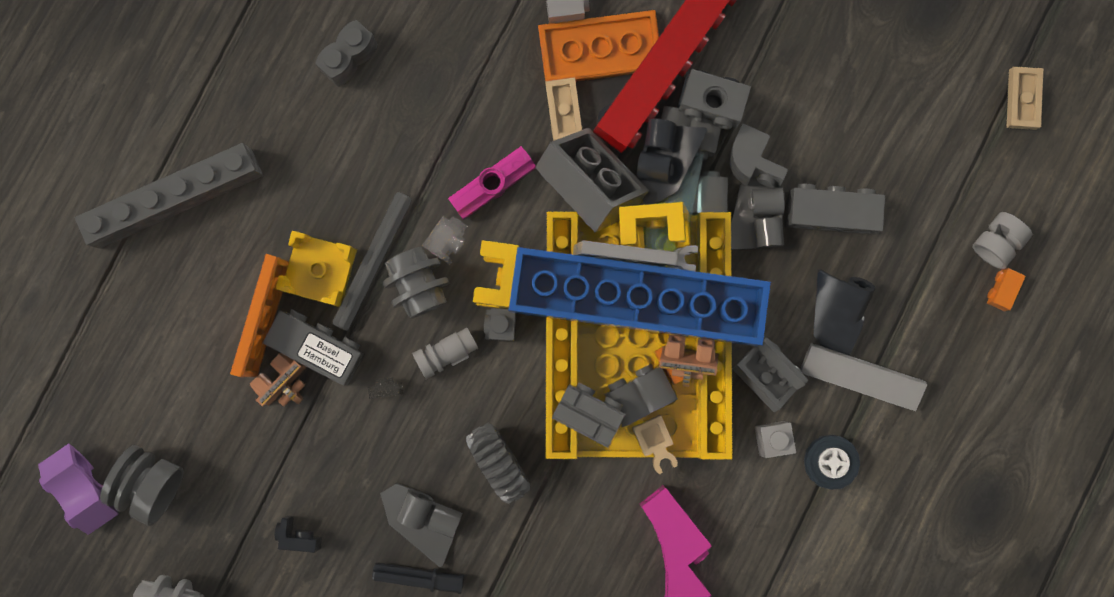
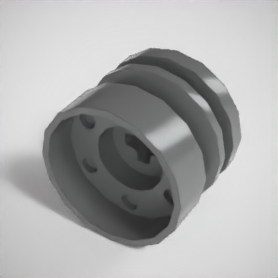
[100,445,184,526]

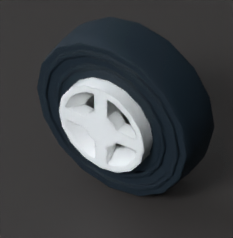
[804,435,860,490]

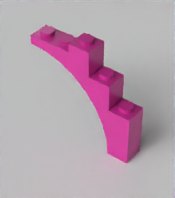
[639,485,712,597]

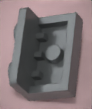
[732,338,808,412]

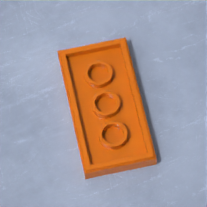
[538,10,659,81]
[230,254,289,377]

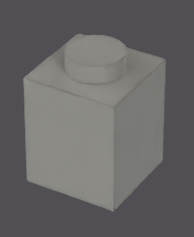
[546,0,590,24]
[754,421,796,458]

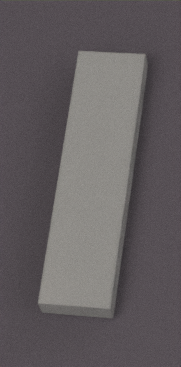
[800,343,927,411]

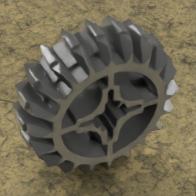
[466,423,530,504]

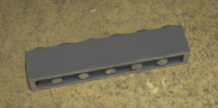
[74,143,263,249]

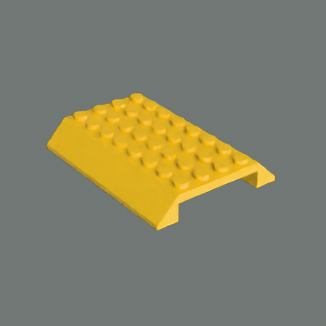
[546,212,732,459]

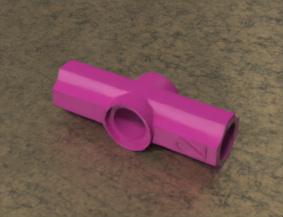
[448,146,536,220]

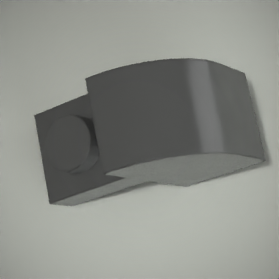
[729,124,788,188]

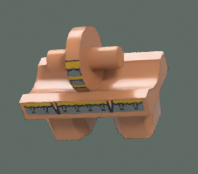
[659,334,719,387]
[250,353,307,406]

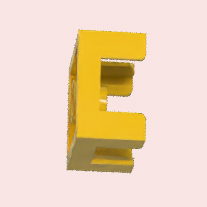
[619,202,690,248]
[275,231,357,307]
[473,240,519,309]

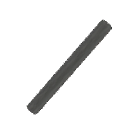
[333,192,412,330]

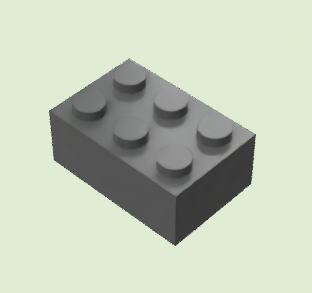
[535,128,649,232]

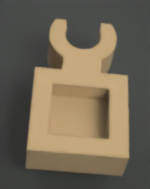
[632,415,677,474]

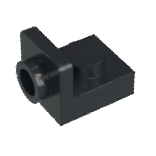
[275,516,322,553]

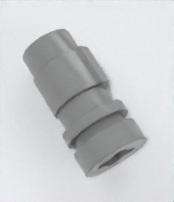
[412,328,478,379]

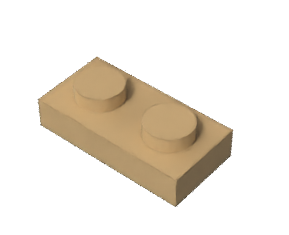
[1007,67,1043,130]
[545,77,582,141]

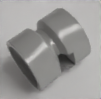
[973,212,1033,269]

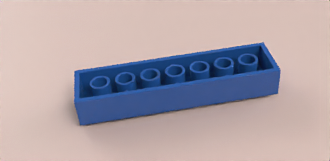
[509,247,771,346]

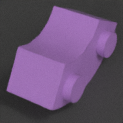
[38,444,119,535]

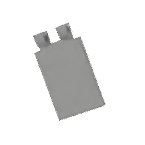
[573,240,698,271]

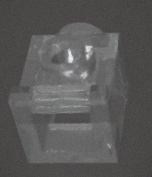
[422,216,468,266]

